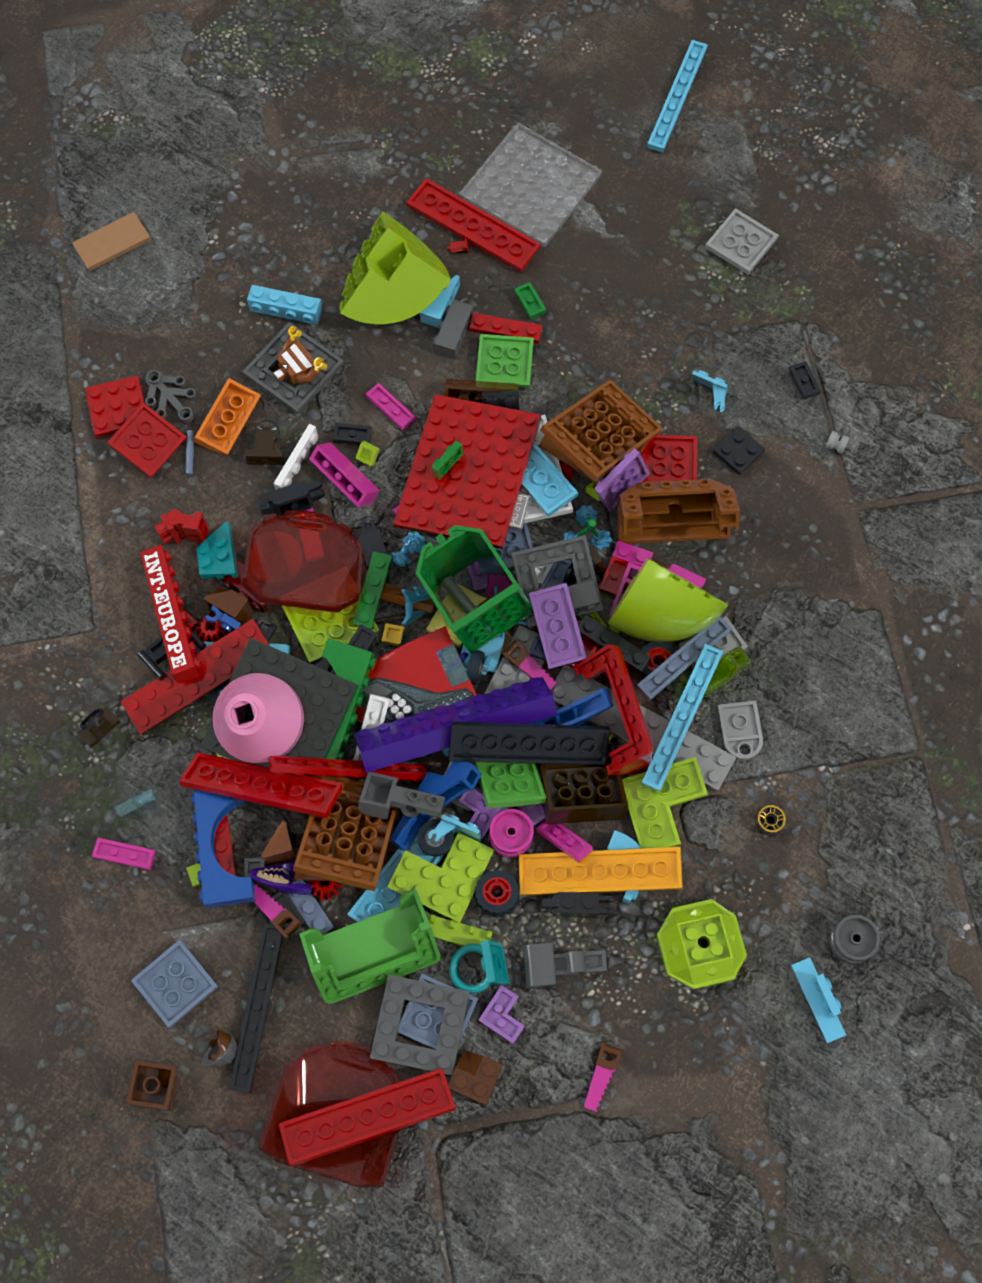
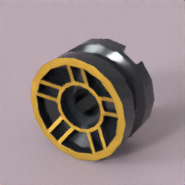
[755,805,786,836]

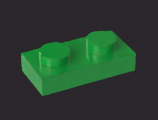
[514,282,546,320]
[432,441,464,480]

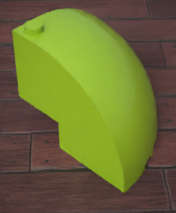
[340,211,451,324]
[607,558,728,642]

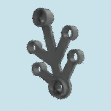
[145,370,197,423]

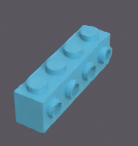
[247,285,323,325]

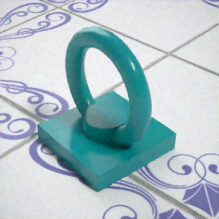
[449,940,510,994]

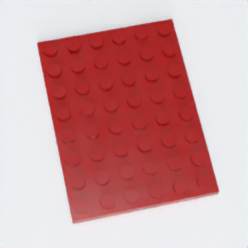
[393,394,541,549]

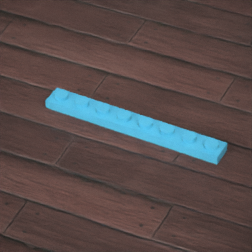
[647,40,708,153]
[641,644,723,792]

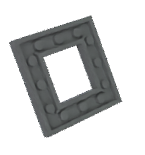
[242,322,344,414]
[511,535,603,628]
[370,975,470,1076]

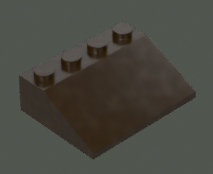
[539,757,628,824]

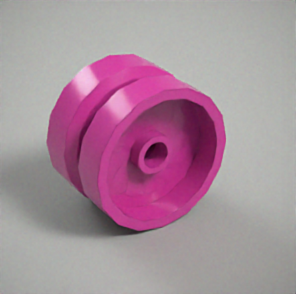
[489,809,534,858]

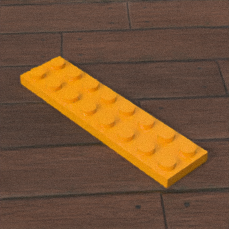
[519,847,683,896]

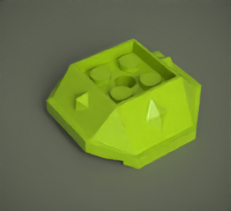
[656,899,747,990]

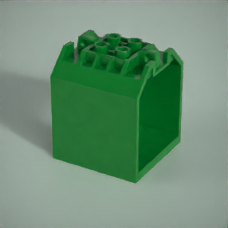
[416,525,534,654]

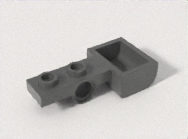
[358,772,445,819]
[523,943,607,989]

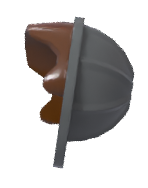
[201,1029,237,1068]

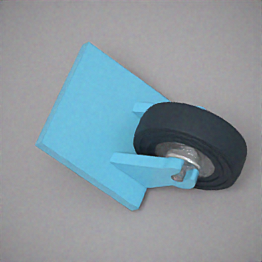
[461,635,504,685]
[417,814,482,857]

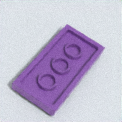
[529,583,587,669]

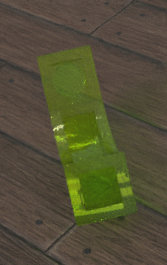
[682,646,752,697]

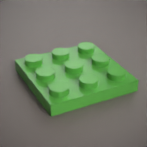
[476,334,534,389]
[474,762,546,809]

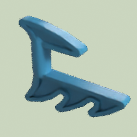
[401,586,431,626]

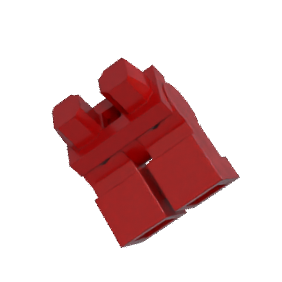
[154,510,209,545]

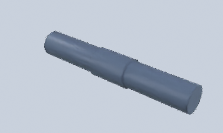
[185,430,194,476]

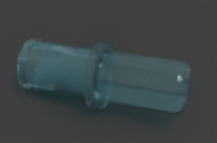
[116,789,156,817]

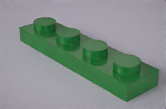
[353,551,392,630]

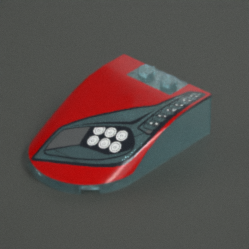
[355,626,477,724]

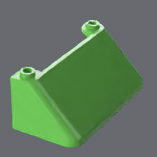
[299,889,440,1004]

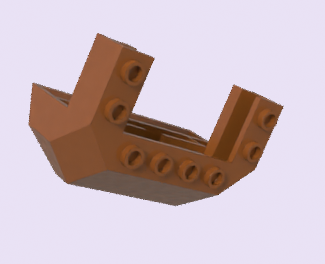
[617,479,740,544]

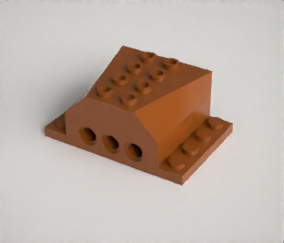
[539,380,663,484]
[293,775,397,891]

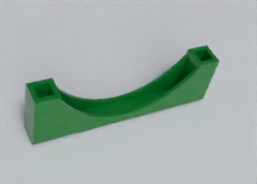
[317,638,377,779]

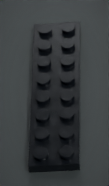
[448,721,611,765]

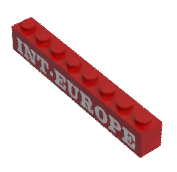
[140,544,201,684]

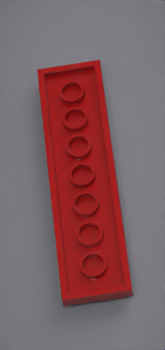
[406,178,541,272]
[120,619,270,735]
[179,752,343,818]
[278,1068,456,1167]

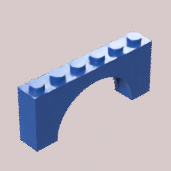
[191,789,256,909]

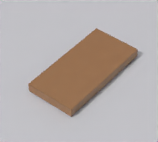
[72,212,151,271]

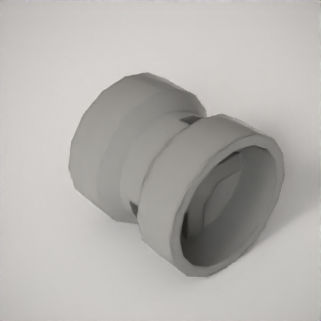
[825,431,850,454]

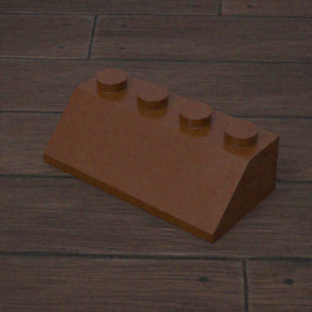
[444,379,519,403]

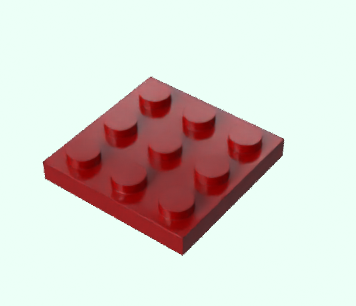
[85,375,145,438]
[107,402,187,478]
[641,434,697,483]

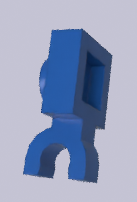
[204,605,241,633]

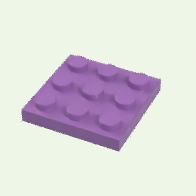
[595,448,650,513]

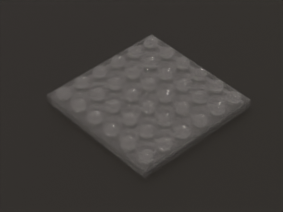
[459,122,603,247]

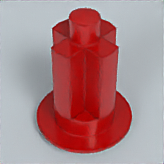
[447,237,469,253]

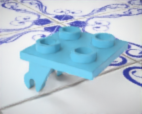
[692,370,728,413]

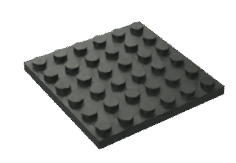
[200,638,358,778]

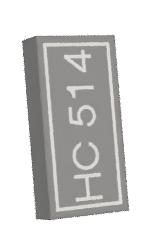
[509,494,530,531]

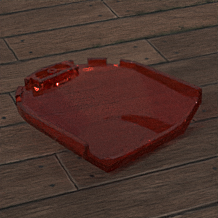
[242,510,363,613]
[258,1041,400,1188]

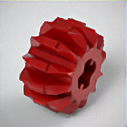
[195,613,227,642]
[308,880,343,901]

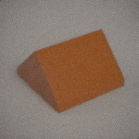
[261,821,297,866]

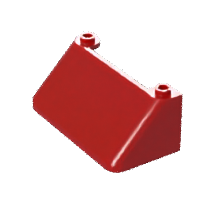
[573,645,653,775]

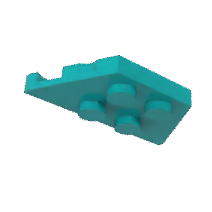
[196,521,239,579]

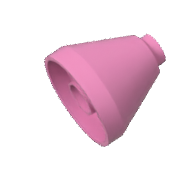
[213,673,304,763]

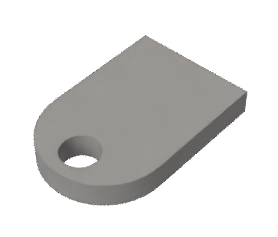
[717,700,763,761]

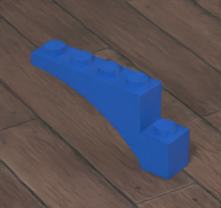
[528,688,614,725]
[389,761,482,851]

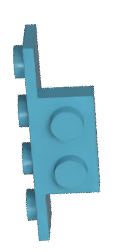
[791,958,846,1043]

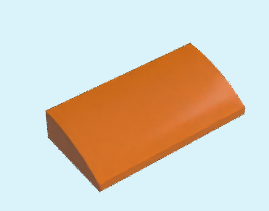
[194,378,261,455]

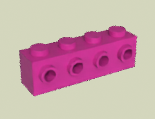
[309,442,380,508]

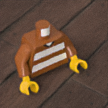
[273,326,327,384]

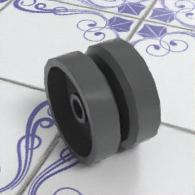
[829,915,880,964]

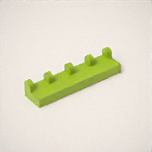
[426,914,493,946]

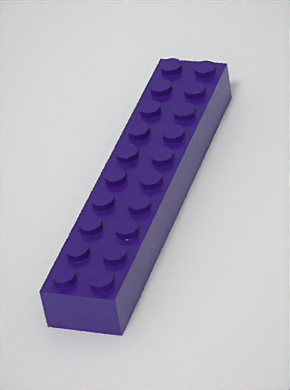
[354,677,557,773]

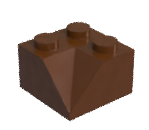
[203,588,254,627]
[448,1050,503,1106]
[126,1060,177,1112]

